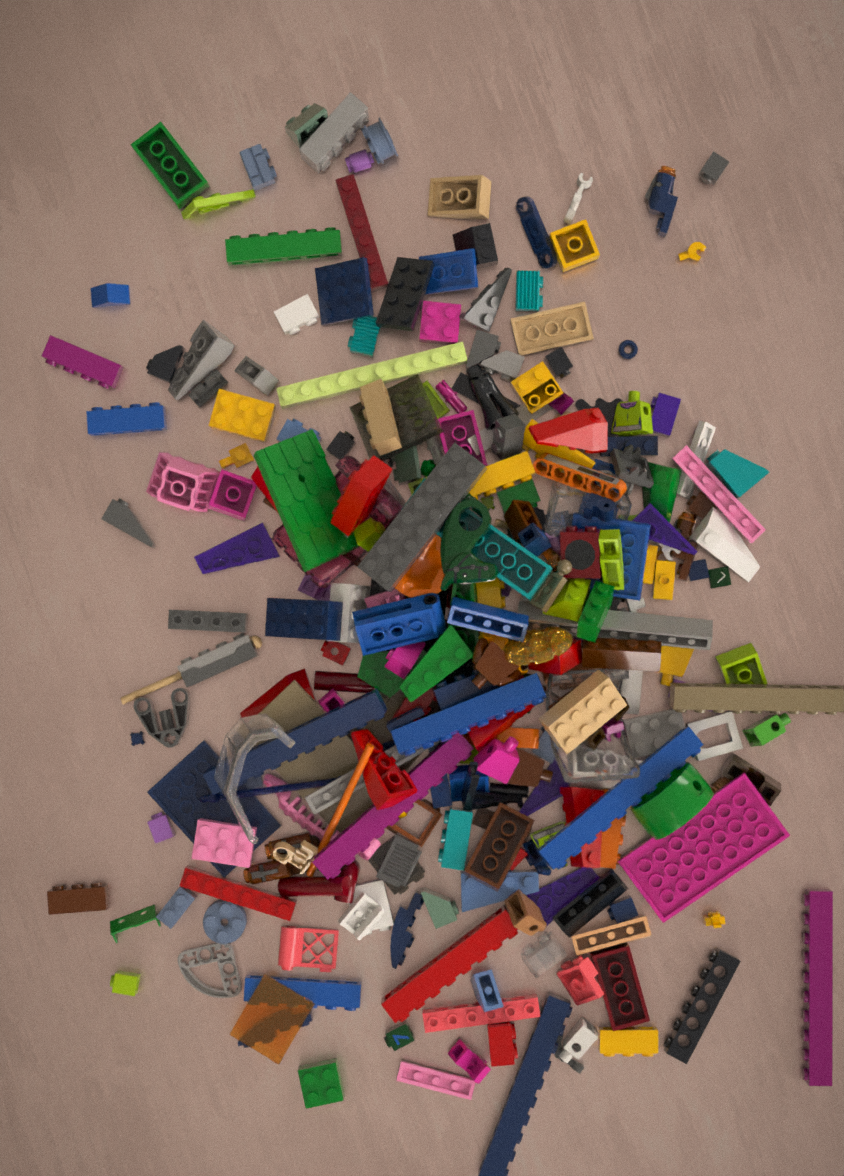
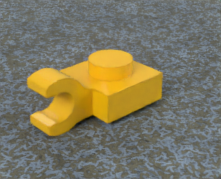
[219,443,254,469]
[703,911,725,928]

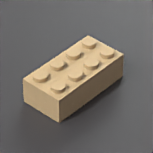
[538,670,627,754]

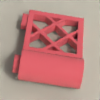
[278,925,339,972]

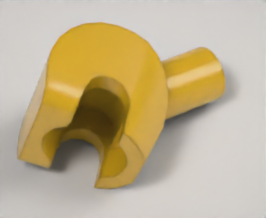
[678,242,706,261]

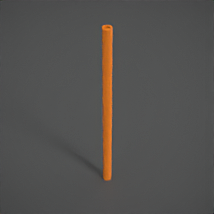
[306,743,374,877]

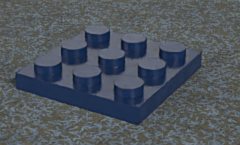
[315,257,374,326]

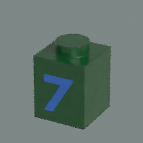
[384,1020,415,1051]

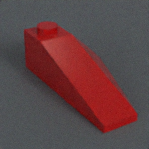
[528,408,608,454]
[351,729,418,810]

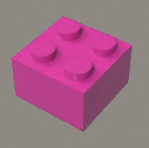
[419,301,461,345]
[208,469,257,521]

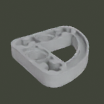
[178,942,242,998]

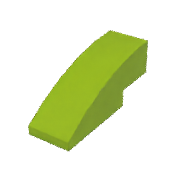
[598,529,624,590]

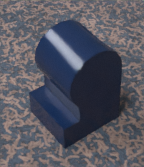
[584,493,615,522]

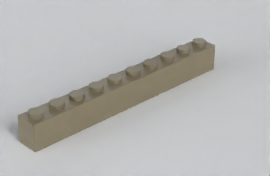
[669,683,844,715]

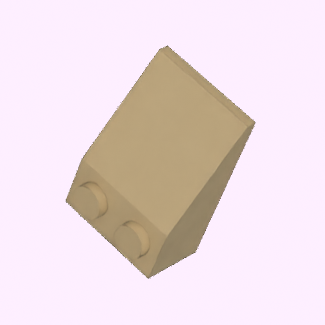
[427,175,492,220]

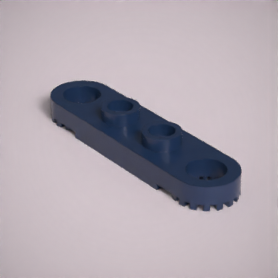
[515,196,557,269]

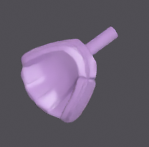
[546,532,561,556]

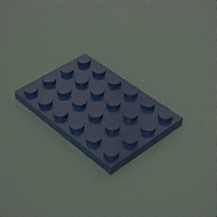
[147,740,282,878]

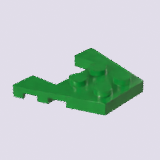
[357,650,426,698]

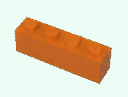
[600,789,626,869]

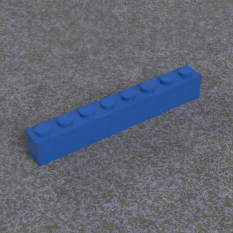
[391,673,547,756]

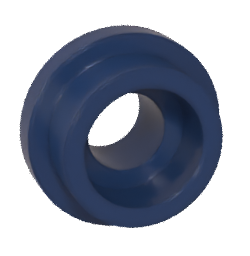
[618,340,638,359]

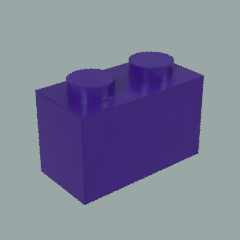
[650,393,681,438]

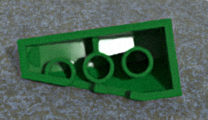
[642,462,682,543]

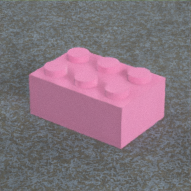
[191,818,257,868]

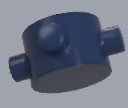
[130,731,145,746]

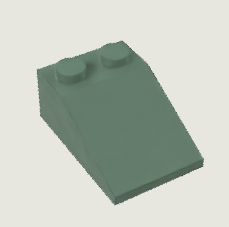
[285,103,328,148]

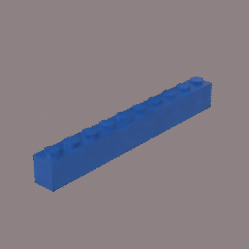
[536,726,704,870]

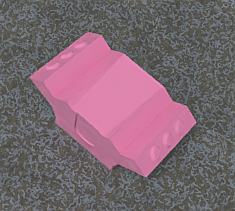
[146,452,220,512]

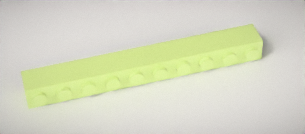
[276,342,468,409]

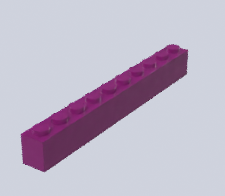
[311,733,474,880]
[802,889,833,1086]

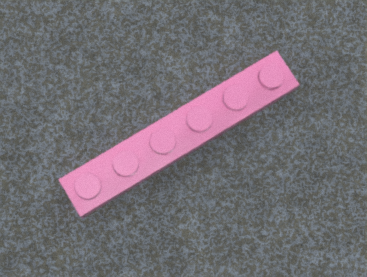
[672,445,766,543]

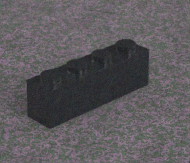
[552,868,629,938]

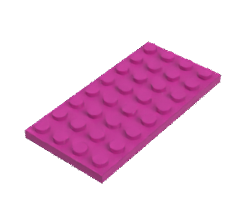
[618,772,790,923]

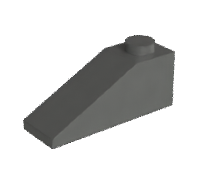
[101,498,156,548]

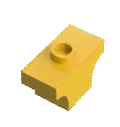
[652,560,676,600]

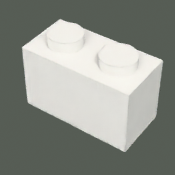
[274,294,319,335]

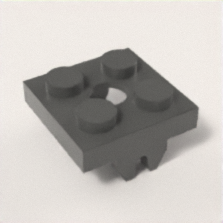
[610,444,654,488]

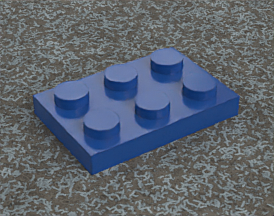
[419,248,478,295]

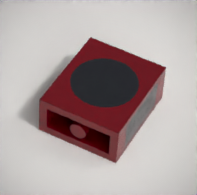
[560,525,602,579]

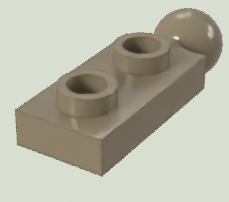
[530,559,572,613]

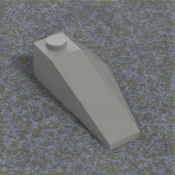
[168,320,235,400]

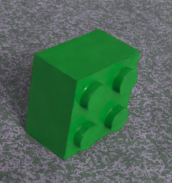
[298,1058,345,1109]

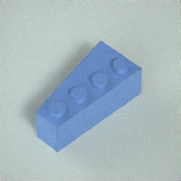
[461,869,539,912]

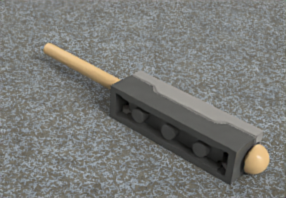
[120,633,262,705]

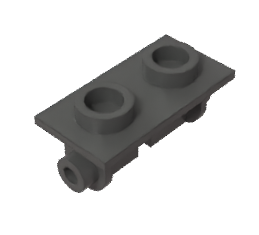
[189,370,229,407]

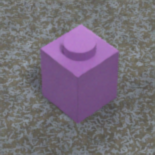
[147,812,176,844]

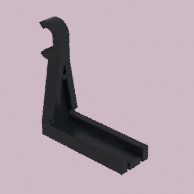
[461,762,523,810]

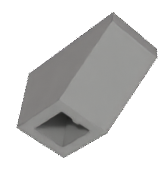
[480,350,525,382]

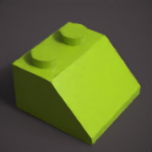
[543,578,591,622]

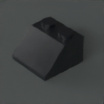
[452,223,498,269]

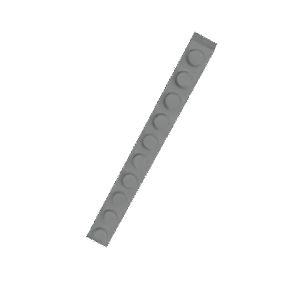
[518,601,713,650]

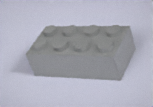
[299,92,369,173]

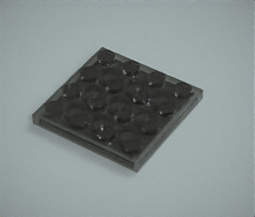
[349,374,443,461]

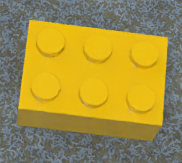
[209,389,276,443]

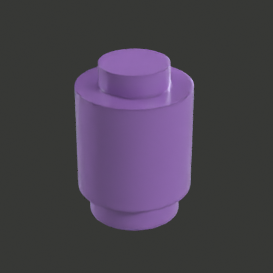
[345,149,374,173]

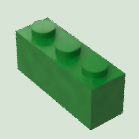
[576,581,615,642]

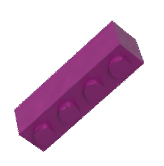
[42,335,124,389]

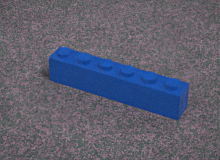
[244,975,362,1011]

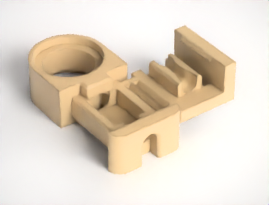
[273,840,318,874]

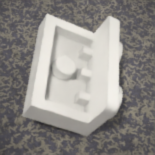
[338,891,384,940]

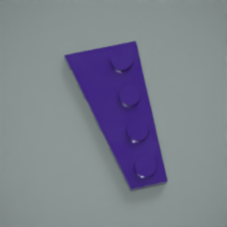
[194,522,280,574]
[526,867,600,927]

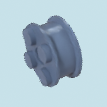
[361,117,399,164]
[203,899,247,944]

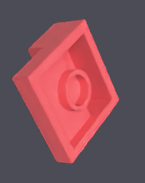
[556,956,604,1006]

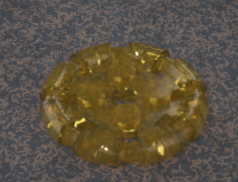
[503,627,573,665]

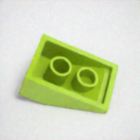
[715,643,768,714]

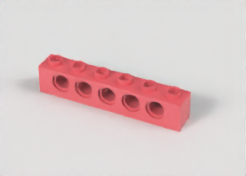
[422,994,540,1033]

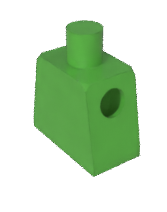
[742,713,791,747]

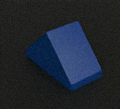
[90,283,130,308]

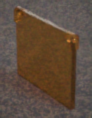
[229,974,315,1064]

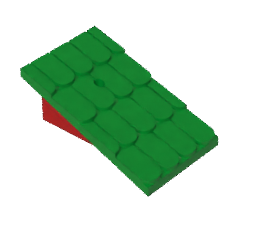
[251,429,360,572]

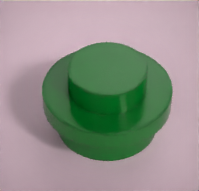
[420,459,436,477]

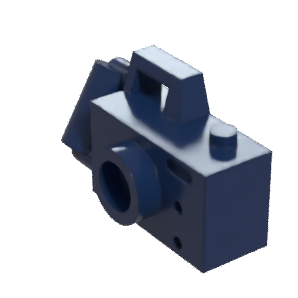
[522,839,551,876]

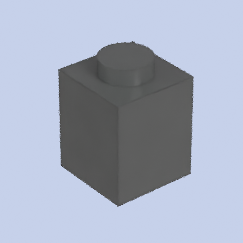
[698,151,729,185]

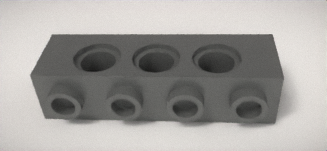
[168,610,248,633]

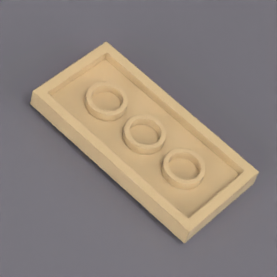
[510,302,594,356]

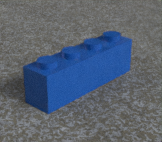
[86,402,167,436]
[447,597,529,642]

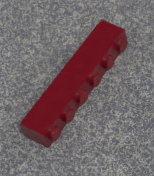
[335,174,388,293]

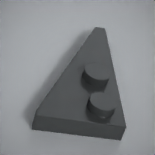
[459,268,512,332]

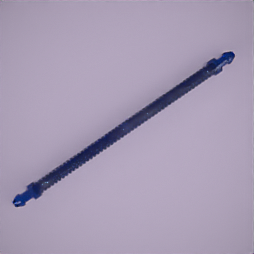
[199,776,341,803]

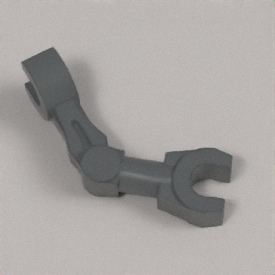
[554,1032,584,1074]

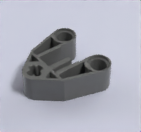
[133,688,190,748]

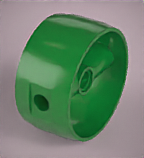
[630,762,714,840]

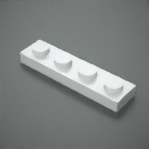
[677,420,716,499]

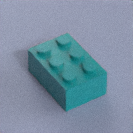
[438,806,473,871]

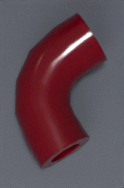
[334,860,360,903]

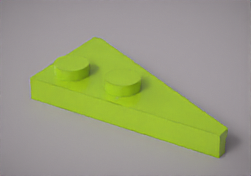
[181,189,256,219]

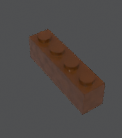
[582,638,662,672]

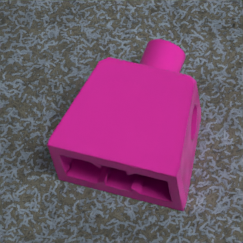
[473,736,520,784]

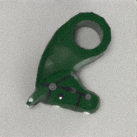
[440,499,498,591]

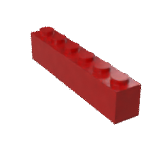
[180,865,297,921]

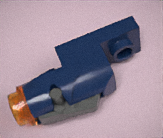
[645,166,678,237]

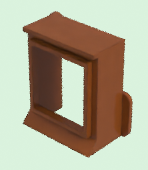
[386,799,443,847]

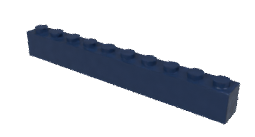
[203,688,388,795]
[478,992,573,1176]

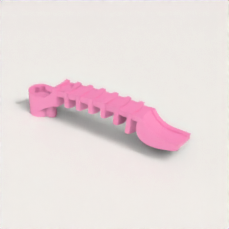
[263,774,381,860]

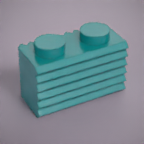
[515,270,543,312]
[347,316,380,358]

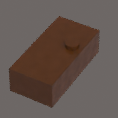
[463,802,535,892]

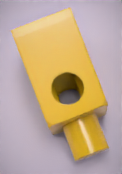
[656,646,694,686]

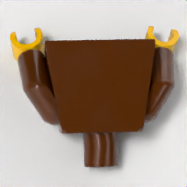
[471,632,528,689]

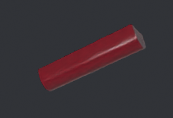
[314,671,375,693]
[278,876,350,897]

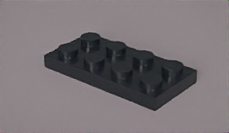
[376,257,434,331]

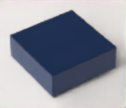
[689,559,709,581]

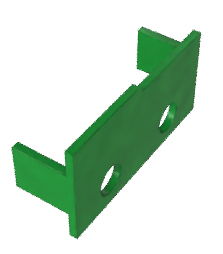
[110,904,161,943]

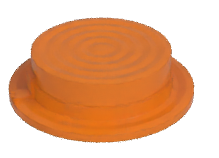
[395,535,444,598]

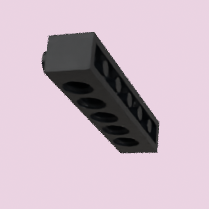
[663,947,741,1064]

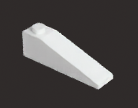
[690,507,760,582]

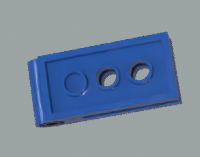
[352,593,447,656]

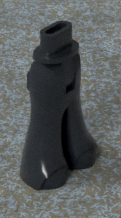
[466,364,519,430]

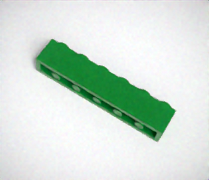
[225,227,342,266]

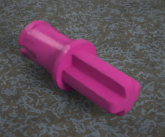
[435,380,467,413]

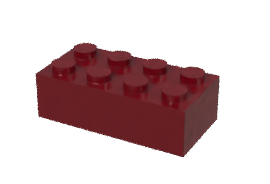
[590,943,650,1031]

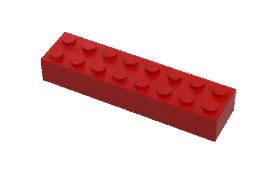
[381,905,518,1023]

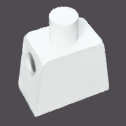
[559,1017,598,1063]

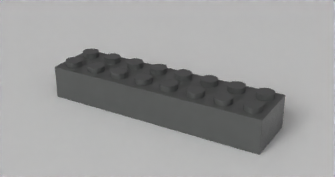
[357,442,487,593]

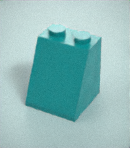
[705,449,770,498]

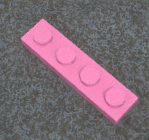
[396,1060,476,1100]

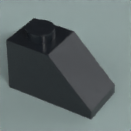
[146,345,185,384]

